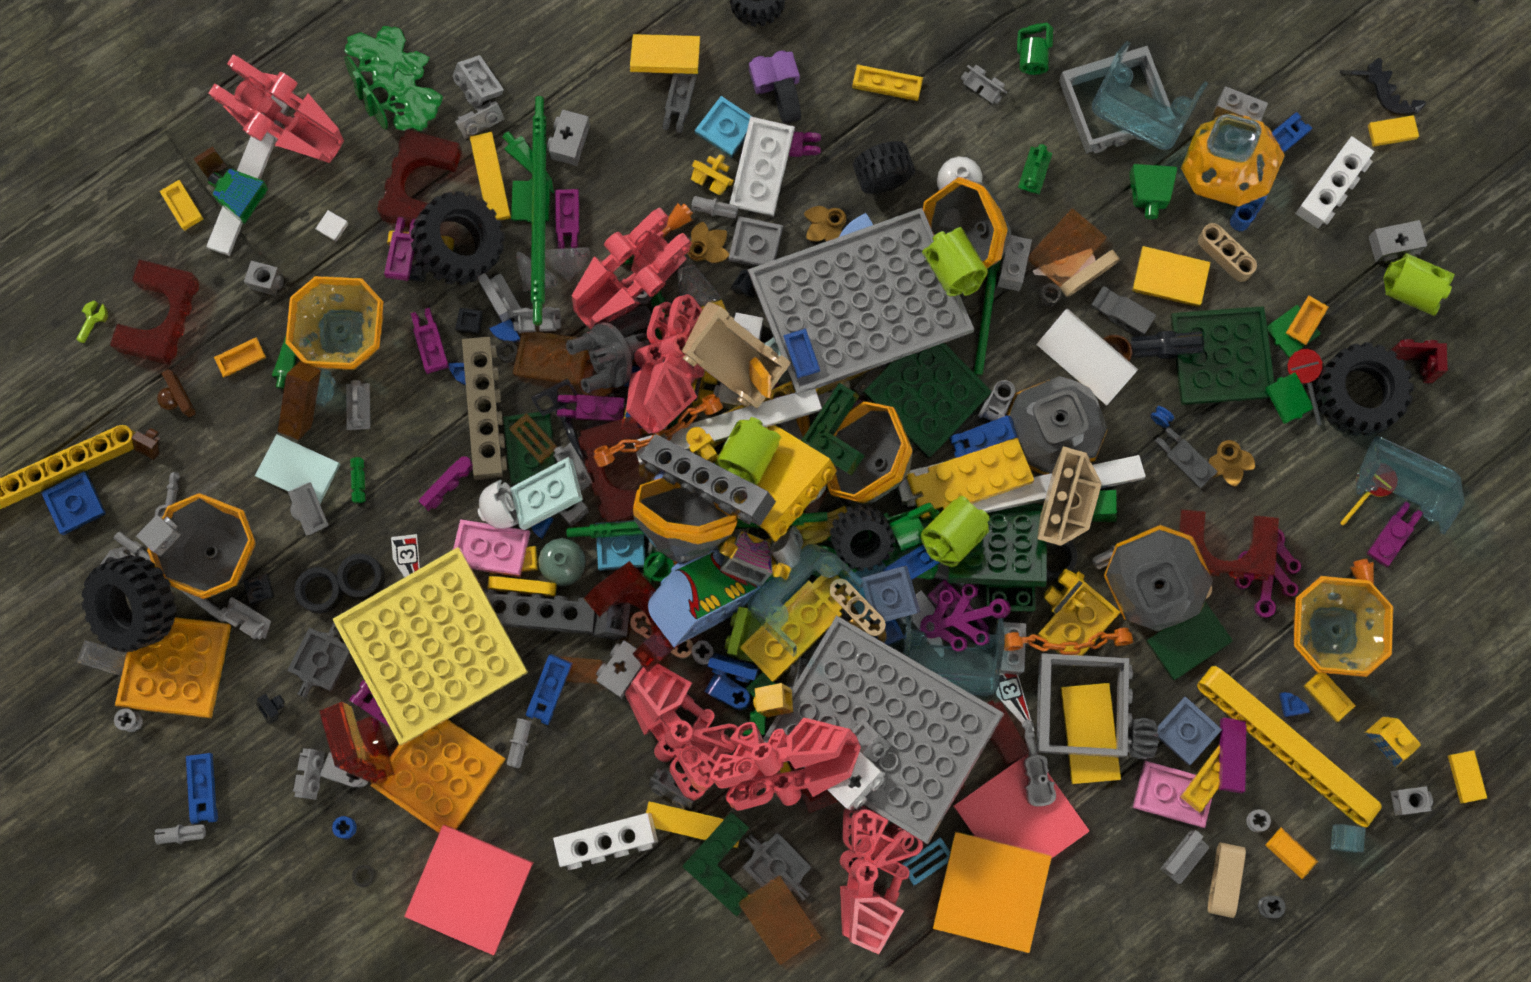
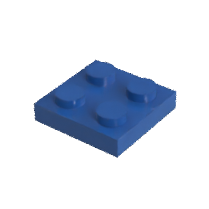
[42,471,106,535]
[707,653,760,683]

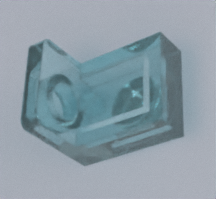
[316,368,336,407]

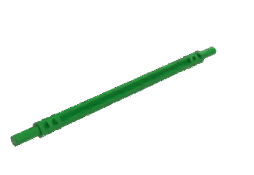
[531,96,546,325]
[567,512,828,538]

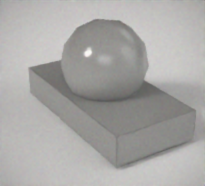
[288,482,328,535]

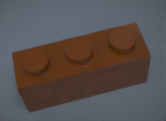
[277,362,321,440]

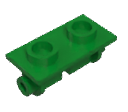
[1018,144,1052,195]

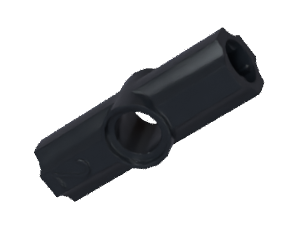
[1131,331,1204,359]

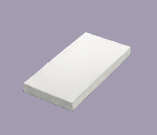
[730,116,795,217]
[1036,309,1138,405]

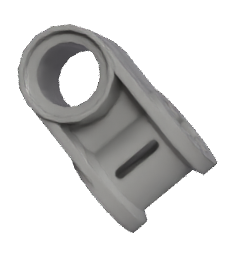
[978,380,1015,421]
[769,526,803,568]
[320,752,370,788]

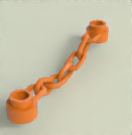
[594,394,723,467]
[1003,628,1133,655]

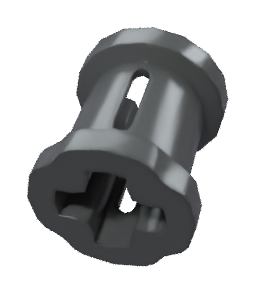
[1257,896,1286,918]

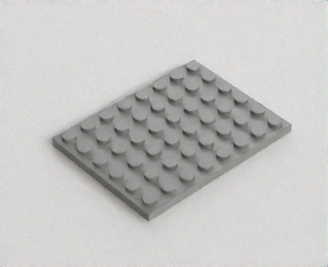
[748,208,974,395]
[763,615,1004,844]

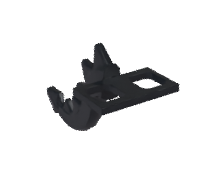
[1340,58,1426,115]
[531,378,594,469]

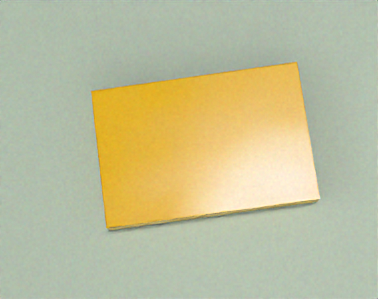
[630,34,700,74]
[1132,246,1210,307]
[1038,581,1120,656]

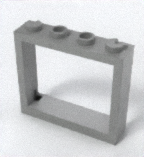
[1059,46,1176,153]
[1036,654,1133,758]

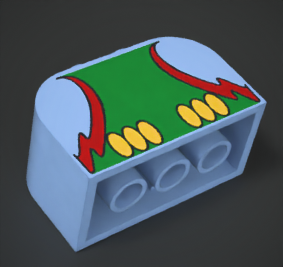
[648,549,760,647]

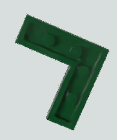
[801,383,865,476]
[682,811,753,917]

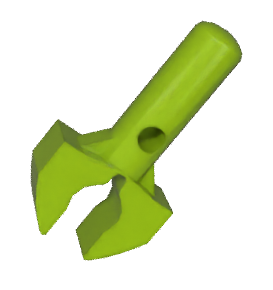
[76,301,108,343]

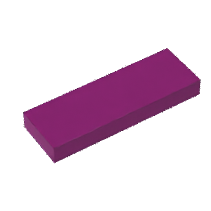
[1219,717,1246,793]

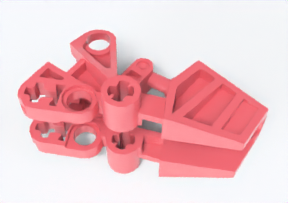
[208,54,344,163]
[572,208,692,330]
[626,294,704,433]
[624,659,738,801]
[711,718,861,811]
[840,806,923,954]

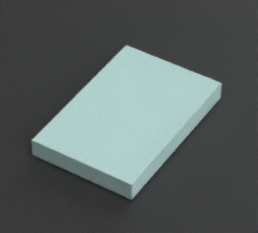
[255,434,341,504]
[510,457,583,530]

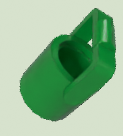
[1017,23,1053,75]
[889,503,940,552]
[643,552,674,590]

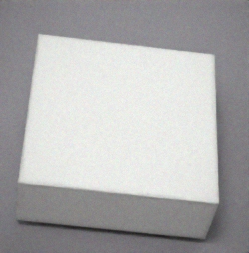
[316,210,348,242]

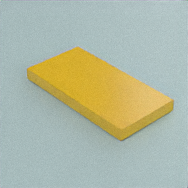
[1060,683,1121,784]

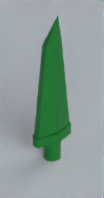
[502,131,554,194]
[272,336,296,390]

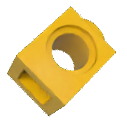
[753,683,793,717]

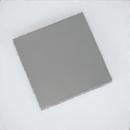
[729,216,783,267]

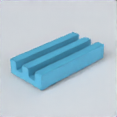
[902,837,950,886]

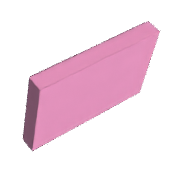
[453,519,530,577]
[1133,761,1212,828]

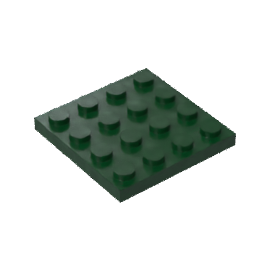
[1170,306,1274,405]
[862,343,992,458]
[948,503,1047,587]

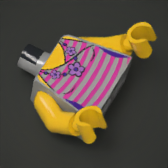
[718,527,791,587]

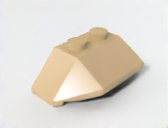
[1037,446,1102,546]

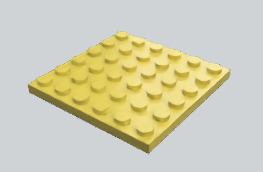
[333,547,528,745]

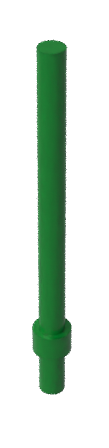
[974,260,1001,376]

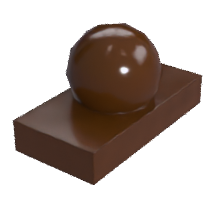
[157,369,196,418]

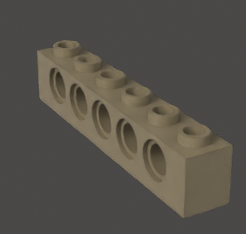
[462,337,507,480]

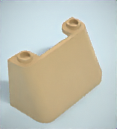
[682,302,791,409]

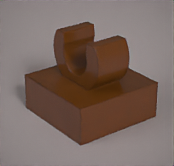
[194,146,227,179]
[132,428,160,460]

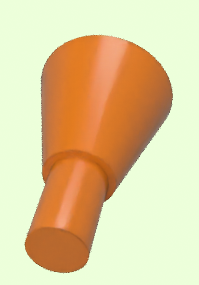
[662,203,693,237]
[1350,558,1374,585]

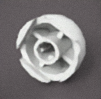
[937,156,983,191]
[478,480,519,529]

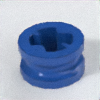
[1150,406,1174,428]
[332,816,357,839]

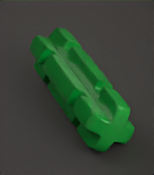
[350,457,365,503]

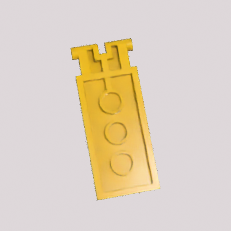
[906,438,1034,520]
[740,564,858,682]

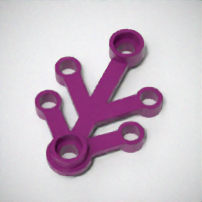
[1235,527,1301,618]
[920,584,1011,651]

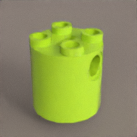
[922,227,988,297]
[1383,253,1454,316]
[715,417,781,485]
[921,496,990,567]

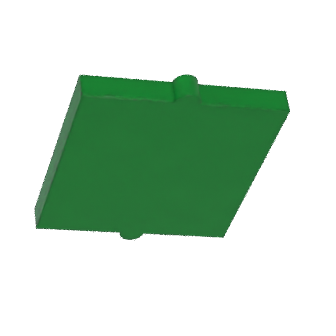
[511,179,551,223]
[1267,305,1321,358]
[1265,372,1313,424]

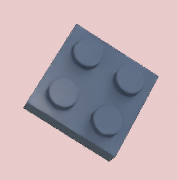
[860,565,921,624]
[1157,697,1222,766]

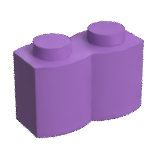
[749,51,800,94]

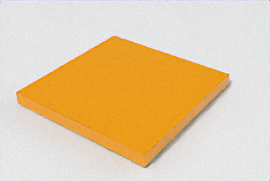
[115,617,231,719]
[370,719,506,833]
[933,831,1052,953]

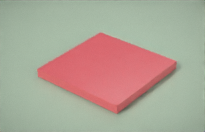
[953,754,1089,859]
[404,824,534,955]

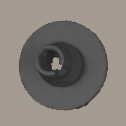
[566,322,652,393]

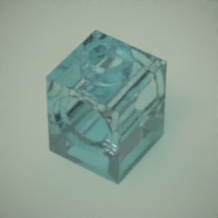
[1331,824,1366,853]

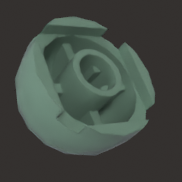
[538,538,586,586]

